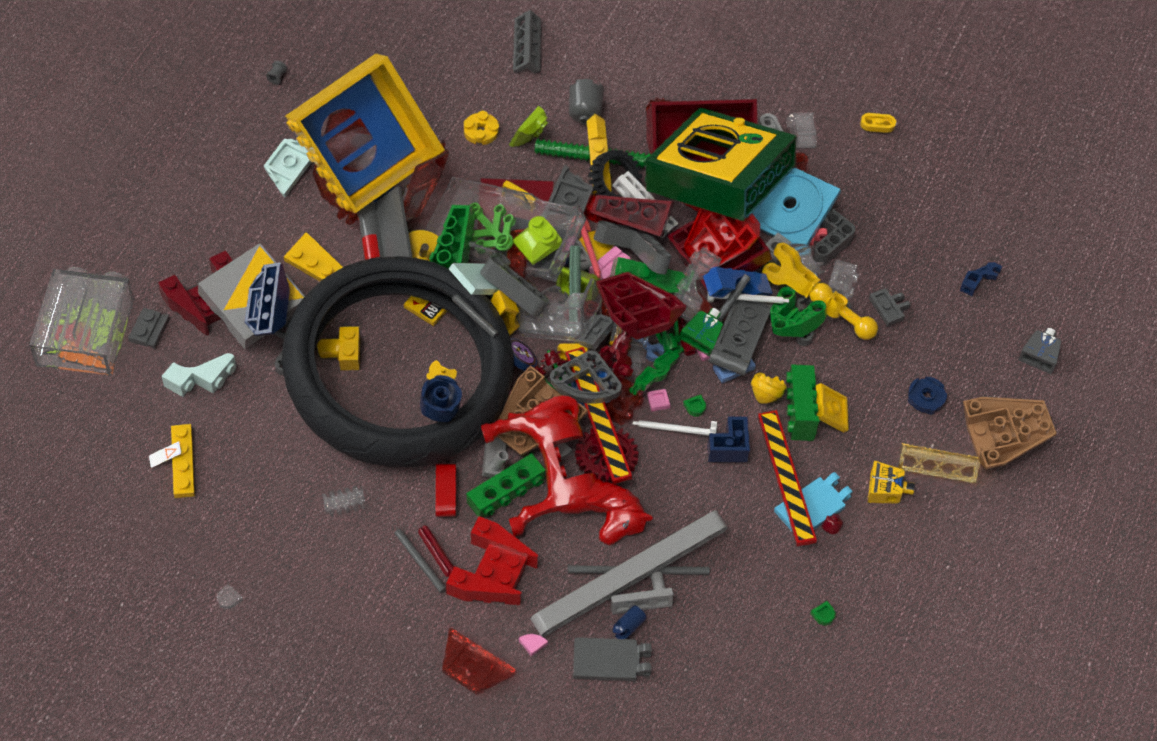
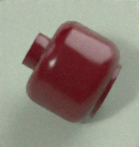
[821,513,843,534]

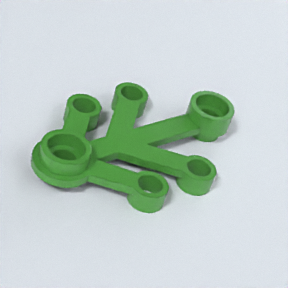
[470,203,516,252]

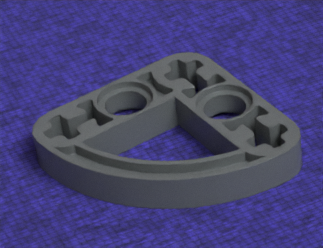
[550,351,622,404]

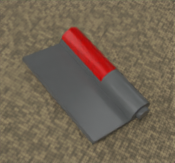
[357,186,412,260]

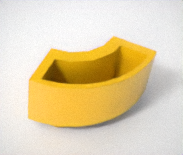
[491,290,520,336]

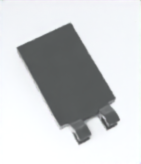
[573,637,651,681]

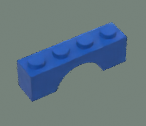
[703,267,773,298]

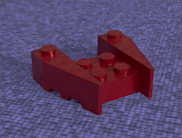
[158,250,233,336]

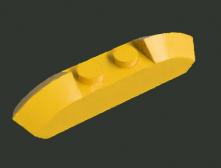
[587,114,612,196]

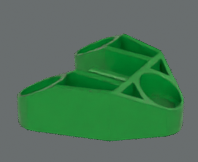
[770,287,827,337]

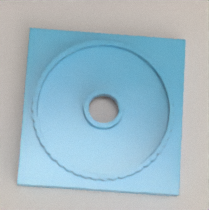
[752,167,841,252]

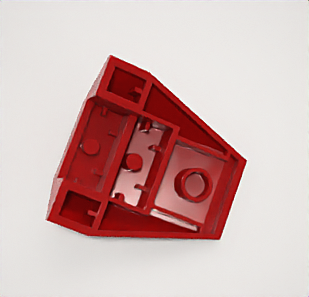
[684,208,760,275]

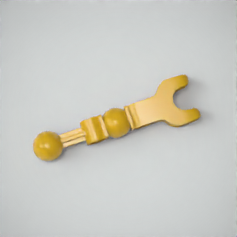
[762,243,878,340]

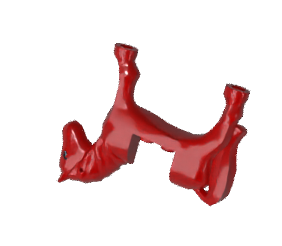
[481,395,653,545]

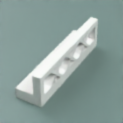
[612,171,678,238]

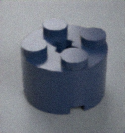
[420,375,462,422]

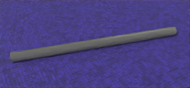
[568,565,710,575]

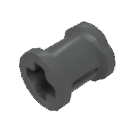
[266,61,288,84]

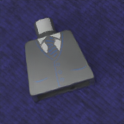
[1018,328,1061,374]

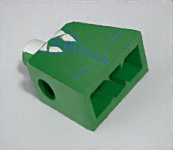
[679,308,723,356]

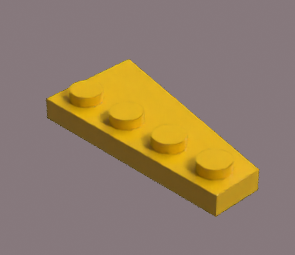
[284,232,343,281]

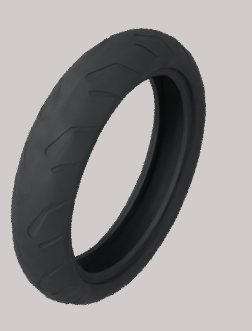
[282,256,514,467]

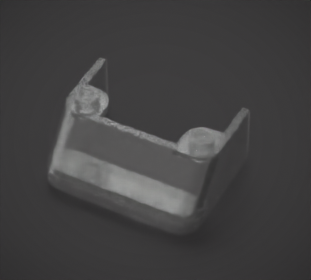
[516,273,602,342]

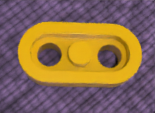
[860,113,896,133]

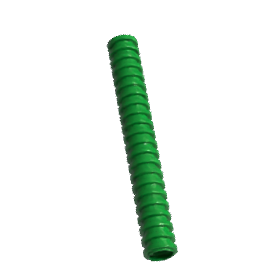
[534,139,651,168]

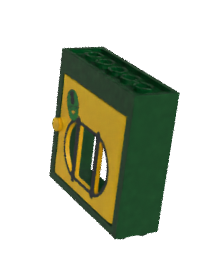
[644,108,797,221]

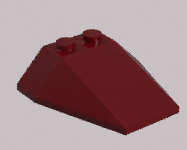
[596,272,687,340]

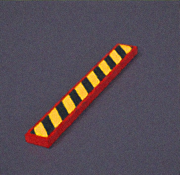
[565,347,632,484]
[758,410,817,547]

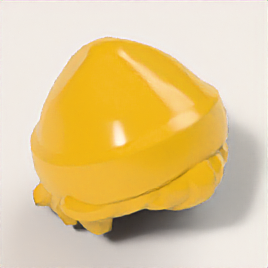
[751,372,787,404]

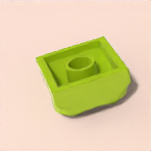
[509,106,548,147]
[513,216,564,265]

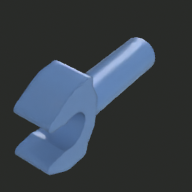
[632,338,665,362]

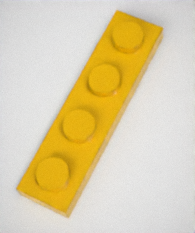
[171,424,195,498]

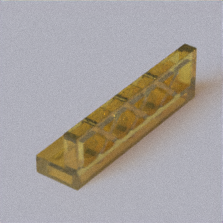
[898,443,980,483]

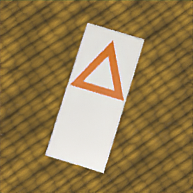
[149,441,181,468]

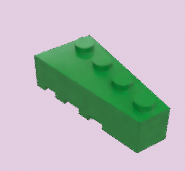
[429,205,476,269]
[610,257,690,295]
[786,364,819,441]

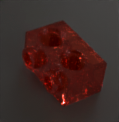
[605,378,644,426]

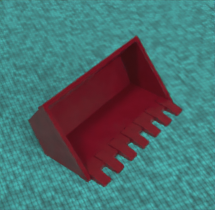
[646,99,758,161]

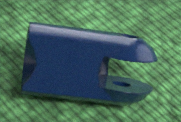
[612,605,647,639]

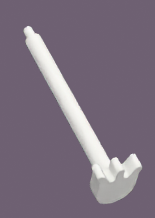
[707,293,789,304]
[633,420,717,436]

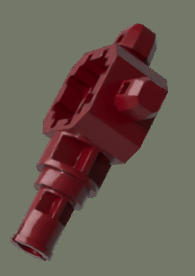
[593,330,633,382]

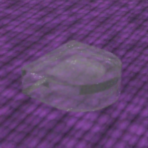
[217,584,243,609]

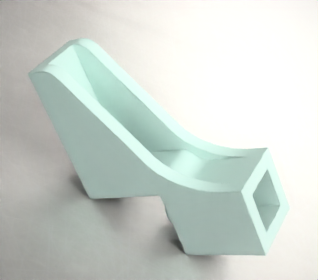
[162,353,236,397]

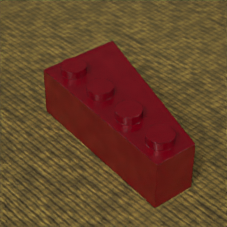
[591,195,675,237]

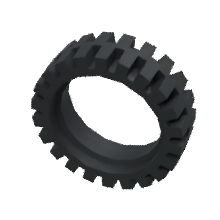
[588,150,642,197]

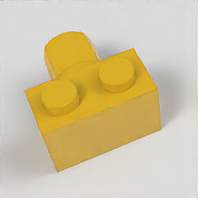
[317,327,360,370]

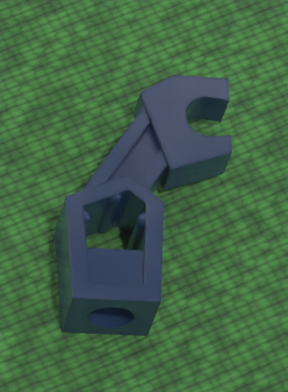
[960,262,1002,296]

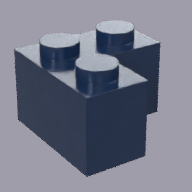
[707,416,750,462]

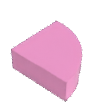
[519,634,548,656]

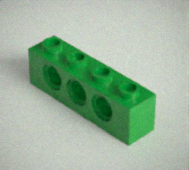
[466,453,546,518]

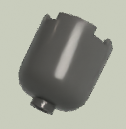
[569,79,604,124]

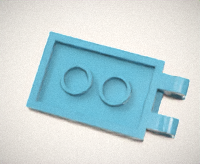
[774,472,853,531]

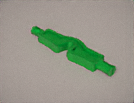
[629,346,684,395]

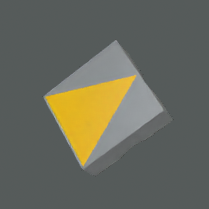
[198,243,305,349]

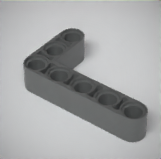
[786,199,855,266]
[593,221,672,274]

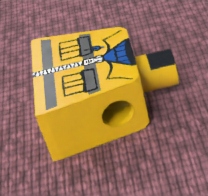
[867,461,915,503]

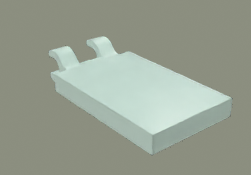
[449,263,499,295]

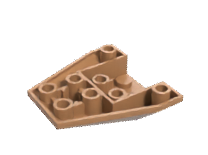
[497,365,588,456]
[963,397,1056,469]

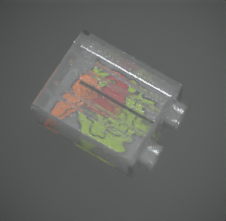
[29,267,134,376]

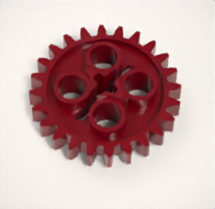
[575,426,639,482]

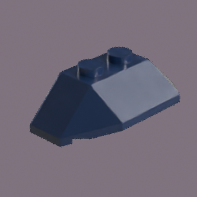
[244,262,290,336]

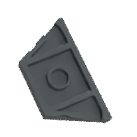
[542,165,593,223]

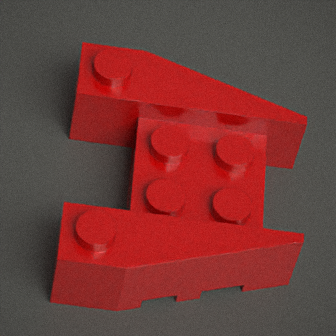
[446,516,538,605]

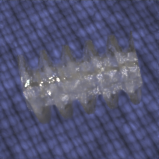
[322,485,366,517]

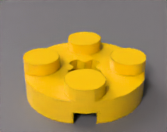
[464,111,499,145]

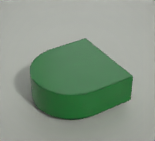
[683,394,706,417]
[810,601,835,626]

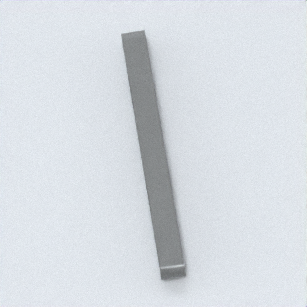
[531,510,728,637]

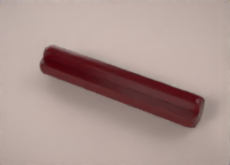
[418,525,454,577]

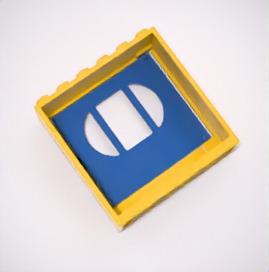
[285,54,444,213]

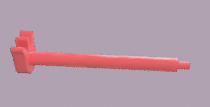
[574,217,601,278]

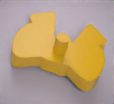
[426,360,457,380]

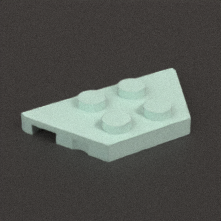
[264,139,312,197]

